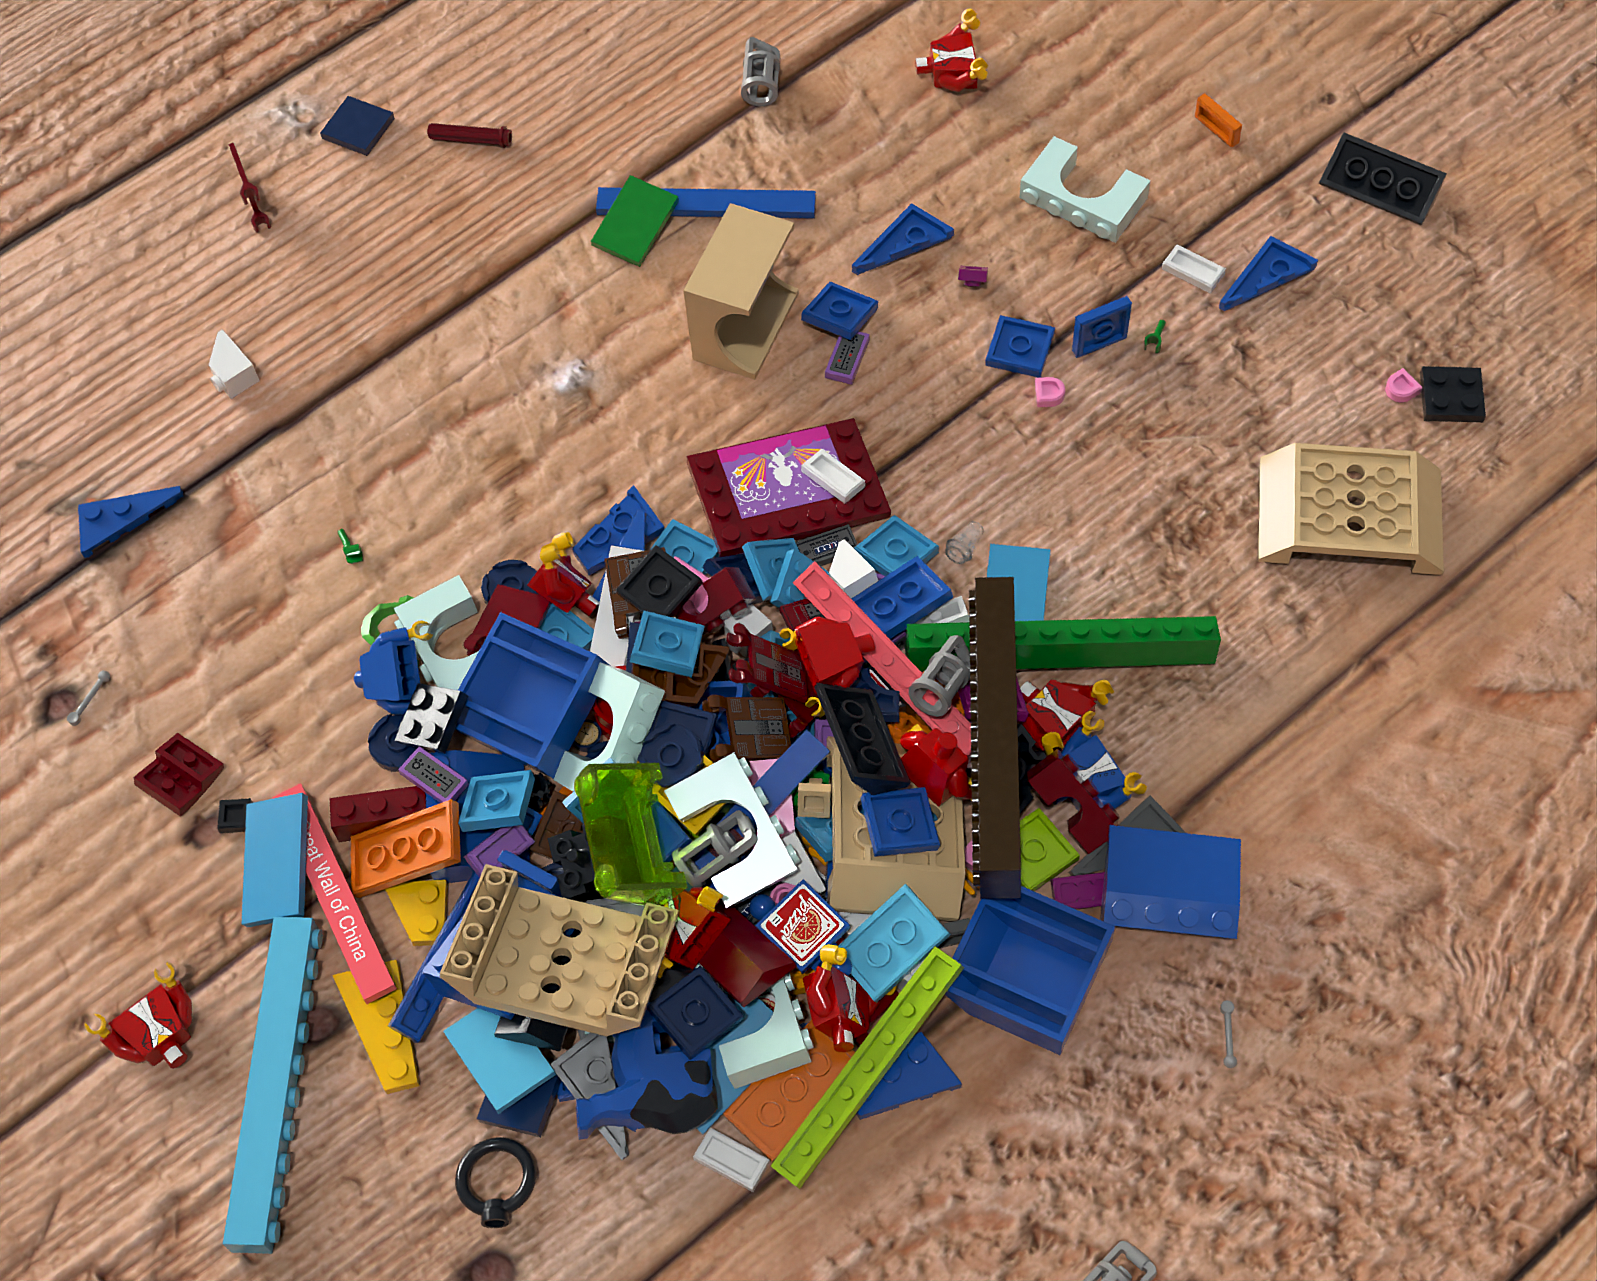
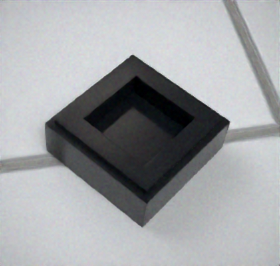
[217,798,253,833]

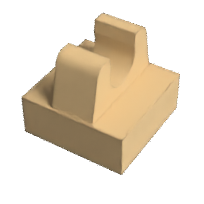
[798,778,831,818]

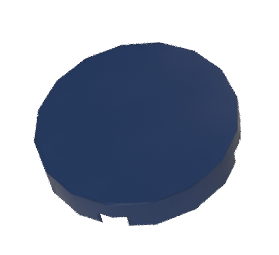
[481,559,540,605]
[368,714,429,772]
[639,724,704,788]

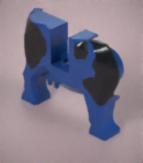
[576,961,718,1140]

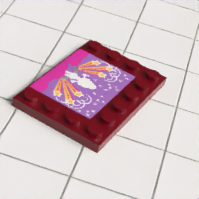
[687,418,891,557]

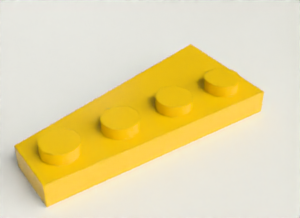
[332,959,420,1094]

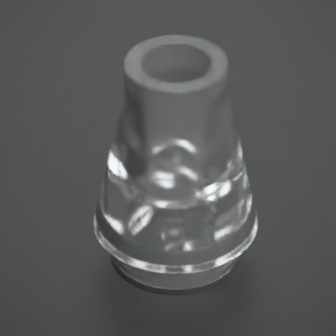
[945,521,984,564]

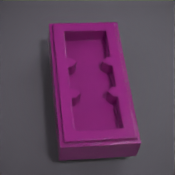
[1050,872,1105,909]

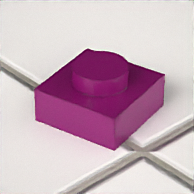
[958,265,988,286]

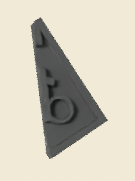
[1068,795,1186,876]
[550,1032,629,1160]

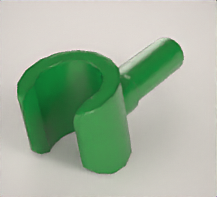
[1144,320,1166,353]
[338,529,363,563]

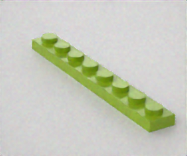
[771,946,964,1189]

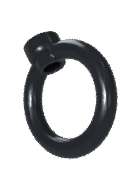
[455,1137,536,1228]

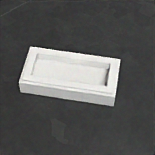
[1162,245,1226,294]
[801,449,865,504]
[693,1127,770,1192]

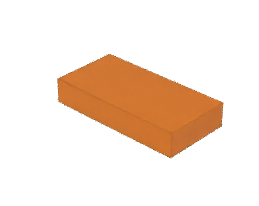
[1195,93,1242,148]

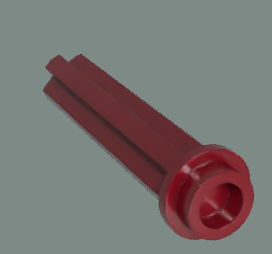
[427,123,512,148]

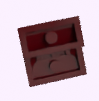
[133,733,224,817]

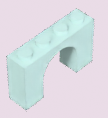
[1019,136,1150,243]
[394,575,479,690]
[553,662,665,791]
[664,753,800,909]
[695,964,814,1089]

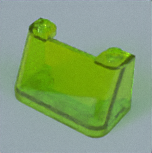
[574,763,688,906]

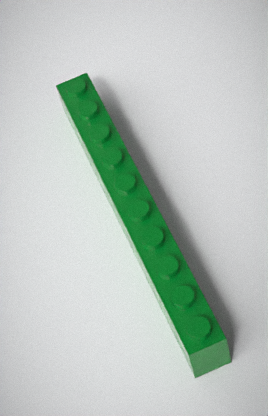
[905,616,1221,671]

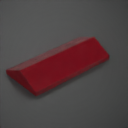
[698,899,796,1008]

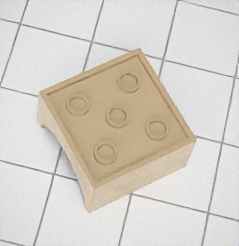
[683,203,799,379]

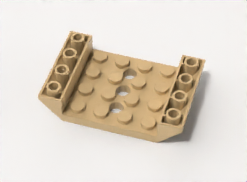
[1258,443,1444,575]
[826,736,966,921]
[440,864,679,1036]

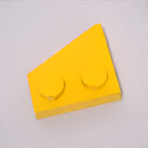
[385,880,448,946]

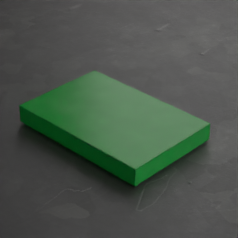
[591,175,679,267]

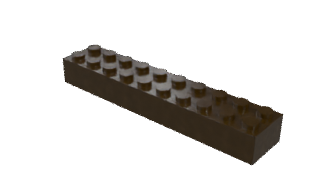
[969,577,1021,899]

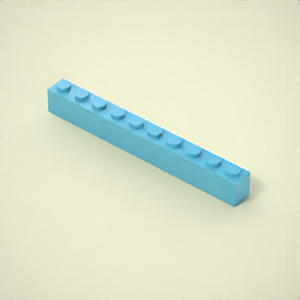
[223,917,323,1254]

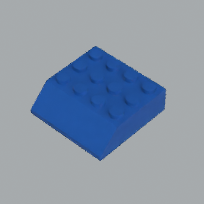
[455,612,611,779]
[945,886,1115,1055]

